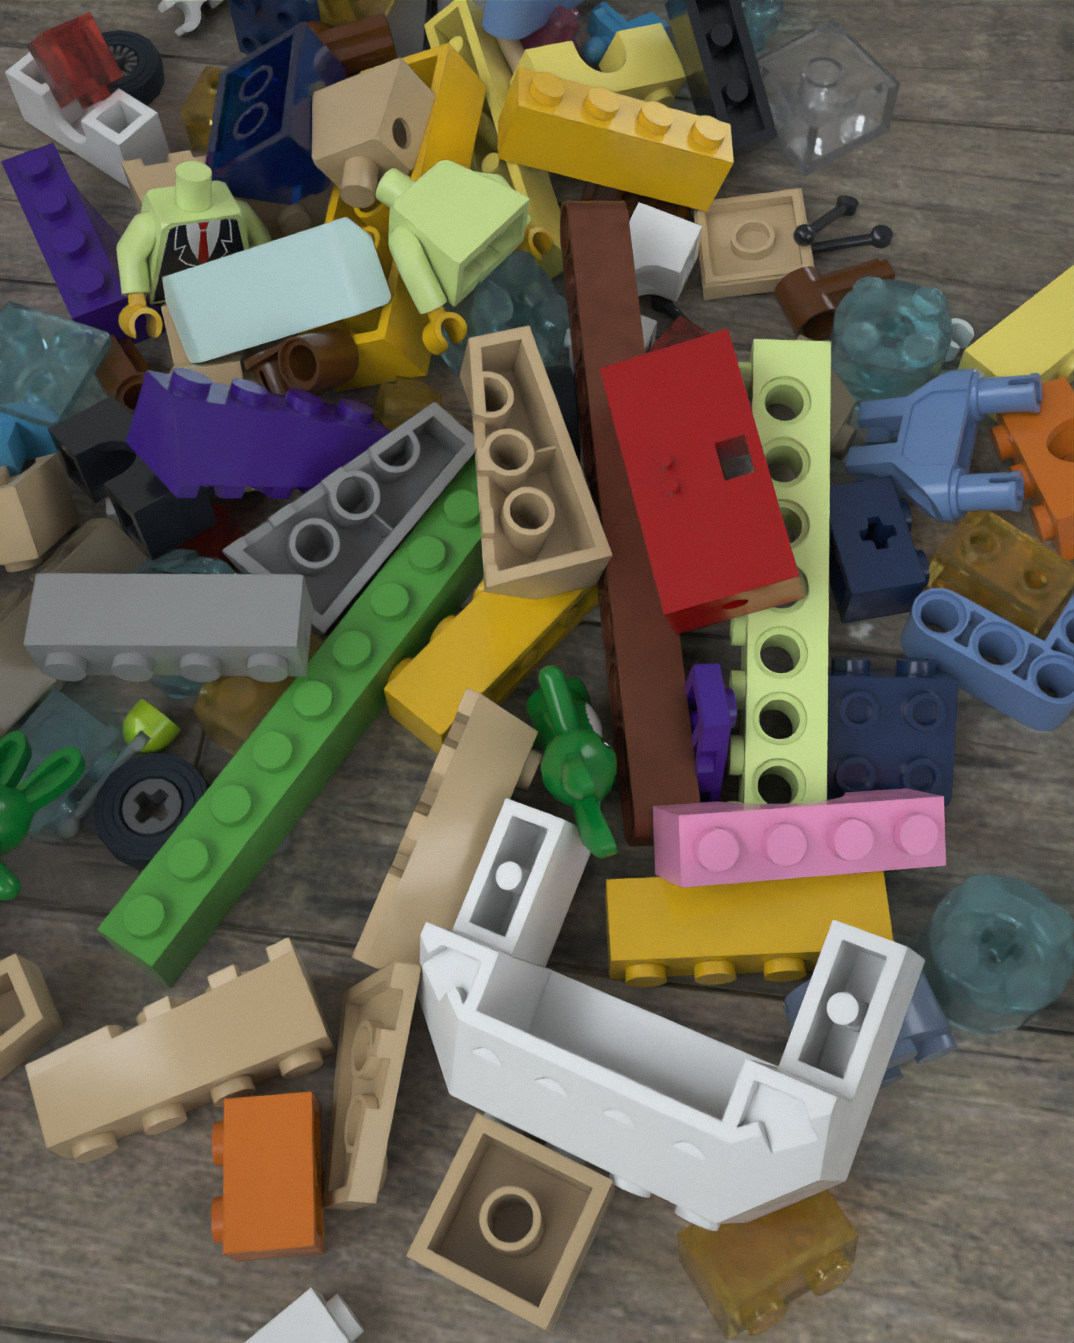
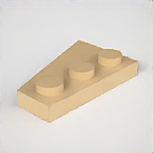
[322,961,422,1211]

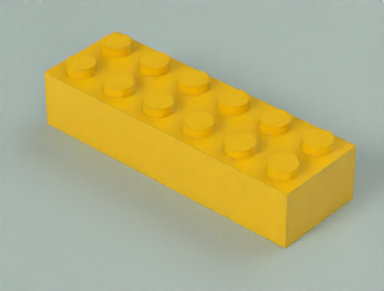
[298,43,487,392]

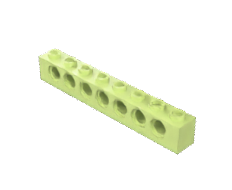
[727,339,831,804]

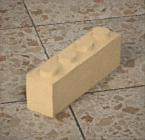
[459,325,613,600]
[352,688,542,970]
[25,937,337,1163]

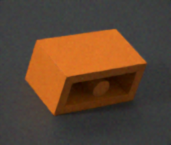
[211,1091,325,1262]

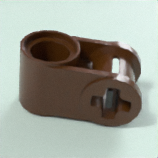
[243,328,359,397]

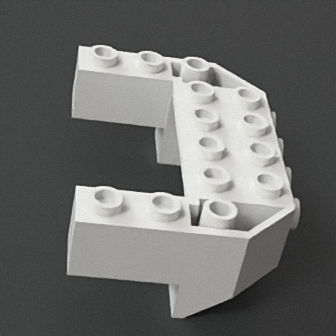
[418,798,925,1231]

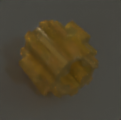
[373,376,442,432]

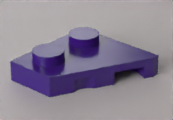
[685,663,737,803]

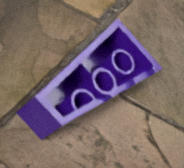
[1,143,166,356]
[126,368,390,499]

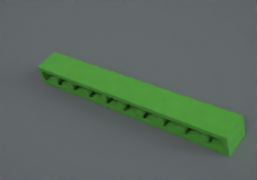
[97,452,484,988]

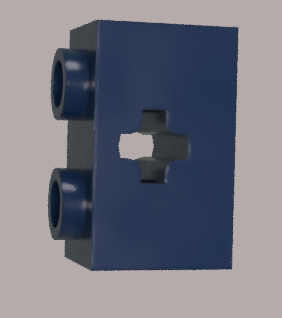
[829,476,930,624]

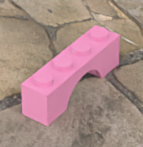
[653,788,946,887]

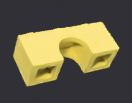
[509,23,686,108]

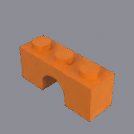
[989,376,1074,563]

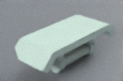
[162,216,391,364]

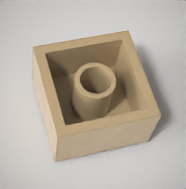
[406,1113,615,1334]

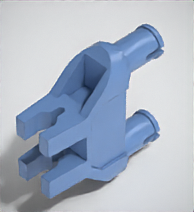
[845,368,1043,522]

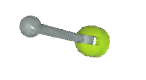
[53,698,181,839]

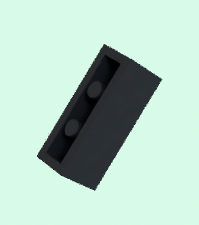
[665,0,778,157]

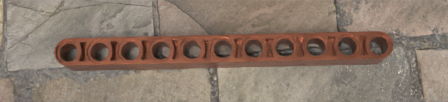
[560,201,700,847]

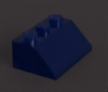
[205,21,346,205]

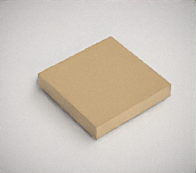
[693,188,814,300]

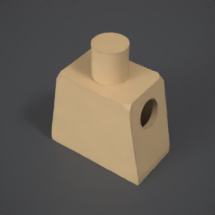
[312,57,435,208]

